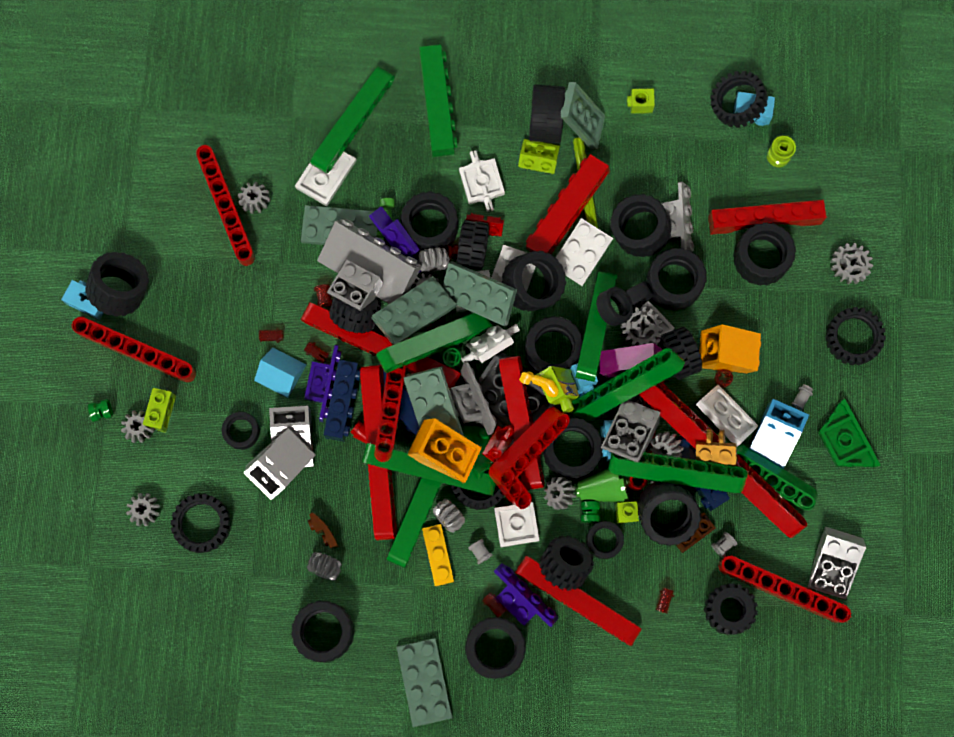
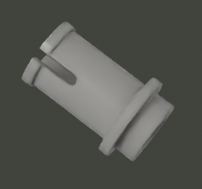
[792,384,813,410]

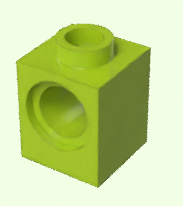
[627,89,655,113]
[615,501,639,523]

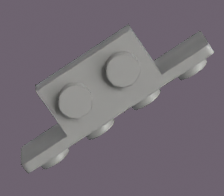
[662,182,694,251]
[450,362,496,435]

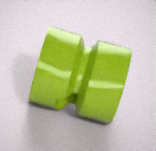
[767,136,796,168]

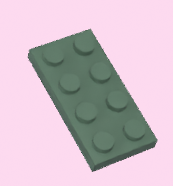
[561,82,605,150]
[301,205,378,245]
[442,261,517,326]
[371,276,456,345]
[403,366,464,436]
[397,638,452,727]

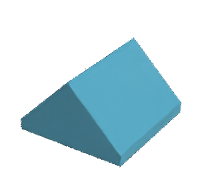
[254,348,306,398]

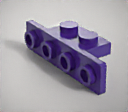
[369,207,421,274]
[304,345,342,422]
[494,563,559,627]

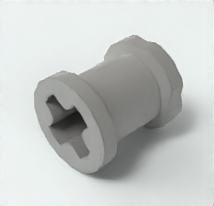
[711,532,737,558]
[468,539,493,565]

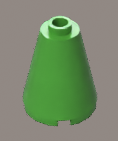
[575,468,630,502]

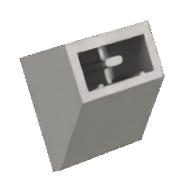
[327,260,383,311]

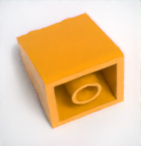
[699,324,761,374]

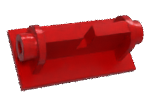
[466,213,504,237]
[482,425,514,462]

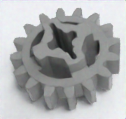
[830,243,873,284]
[621,307,663,346]

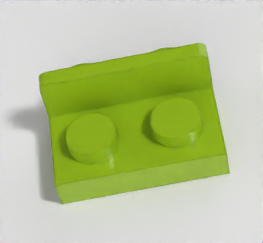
[518,139,560,174]
[143,388,176,433]

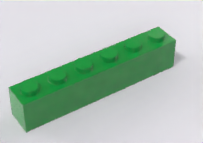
[419,45,458,157]

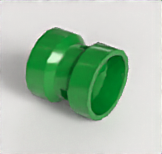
[437,348,461,367]
[88,399,113,422]
[581,501,600,523]

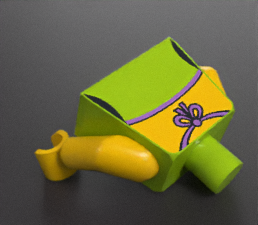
[519,366,579,413]

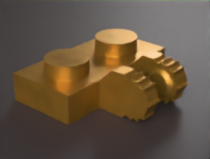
[696,429,737,465]

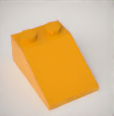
[407,418,481,483]

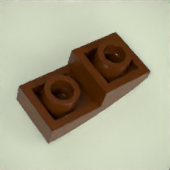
[308,513,339,549]
[676,513,716,553]

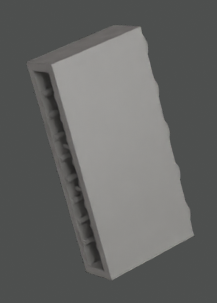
[317,219,422,304]

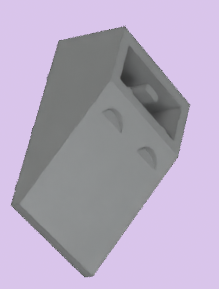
[601,400,661,463]
[269,406,314,467]
[244,427,316,500]
[807,527,866,599]

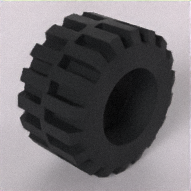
[457,220,489,270]
[329,297,381,333]
[660,327,702,380]
[539,535,594,590]
[704,584,758,635]

